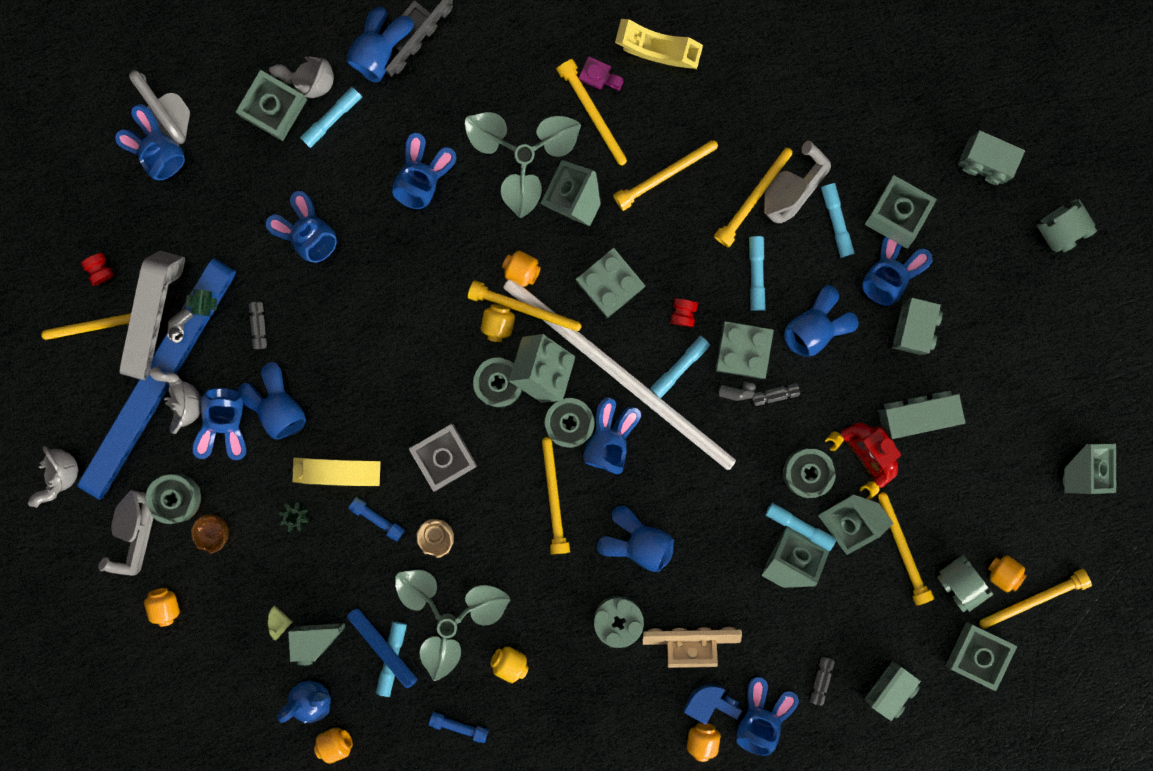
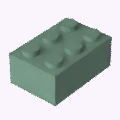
[878,391,965,439]

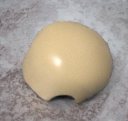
[417,519,454,558]

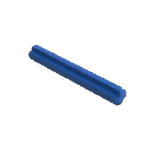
[347,609,417,688]

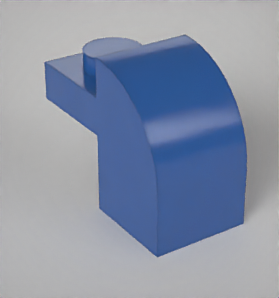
[683,684,742,725]

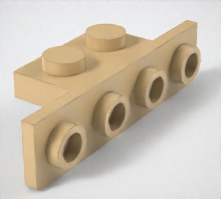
[643,627,742,668]

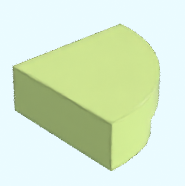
[268,606,293,641]

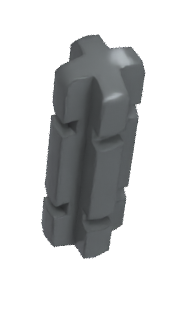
[249,301,267,349]
[752,383,800,406]
[810,657,835,705]

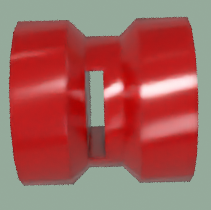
[81,253,115,286]
[670,298,698,327]

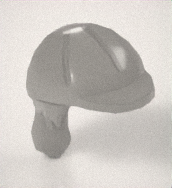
[269,56,334,98]
[149,367,201,434]
[28,446,78,508]

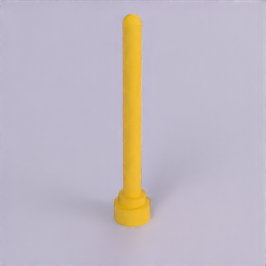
[556,59,627,165]
[613,140,718,211]
[714,148,792,248]
[468,280,581,331]
[41,313,131,340]
[542,437,570,555]
[878,492,934,606]
[979,568,1092,629]

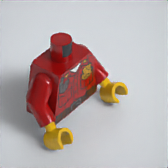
[825,422,901,499]

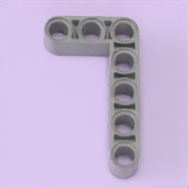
[120,251,185,380]

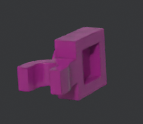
[579,57,624,91]

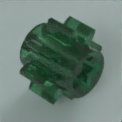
[185,289,218,316]
[279,502,310,532]

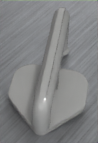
[129,71,190,144]
[764,141,831,223]
[98,490,153,576]

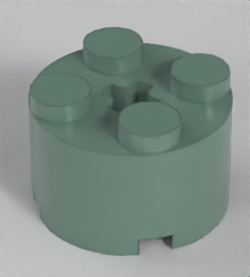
[1036,199,1097,252]
[473,358,522,407]
[545,398,594,448]
[783,448,835,498]
[145,474,201,524]
[938,555,994,612]
[594,596,644,648]

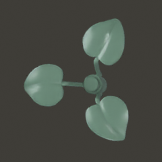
[465,112,581,218]
[395,570,510,681]

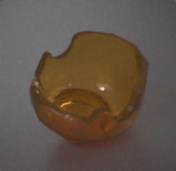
[191,515,229,554]

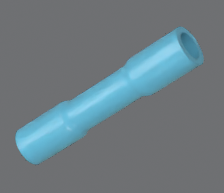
[300,87,362,148]
[821,183,855,258]
[749,236,765,311]
[650,336,711,398]
[765,502,836,551]
[376,621,407,697]

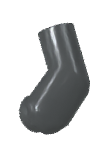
[168,307,194,343]
[719,382,756,401]

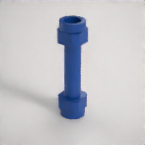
[348,497,405,542]
[429,711,489,743]

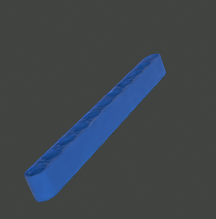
[78,258,236,500]

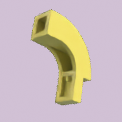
[615,19,703,69]
[293,458,380,486]

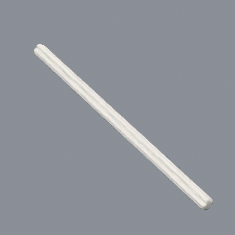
[504,280,736,470]

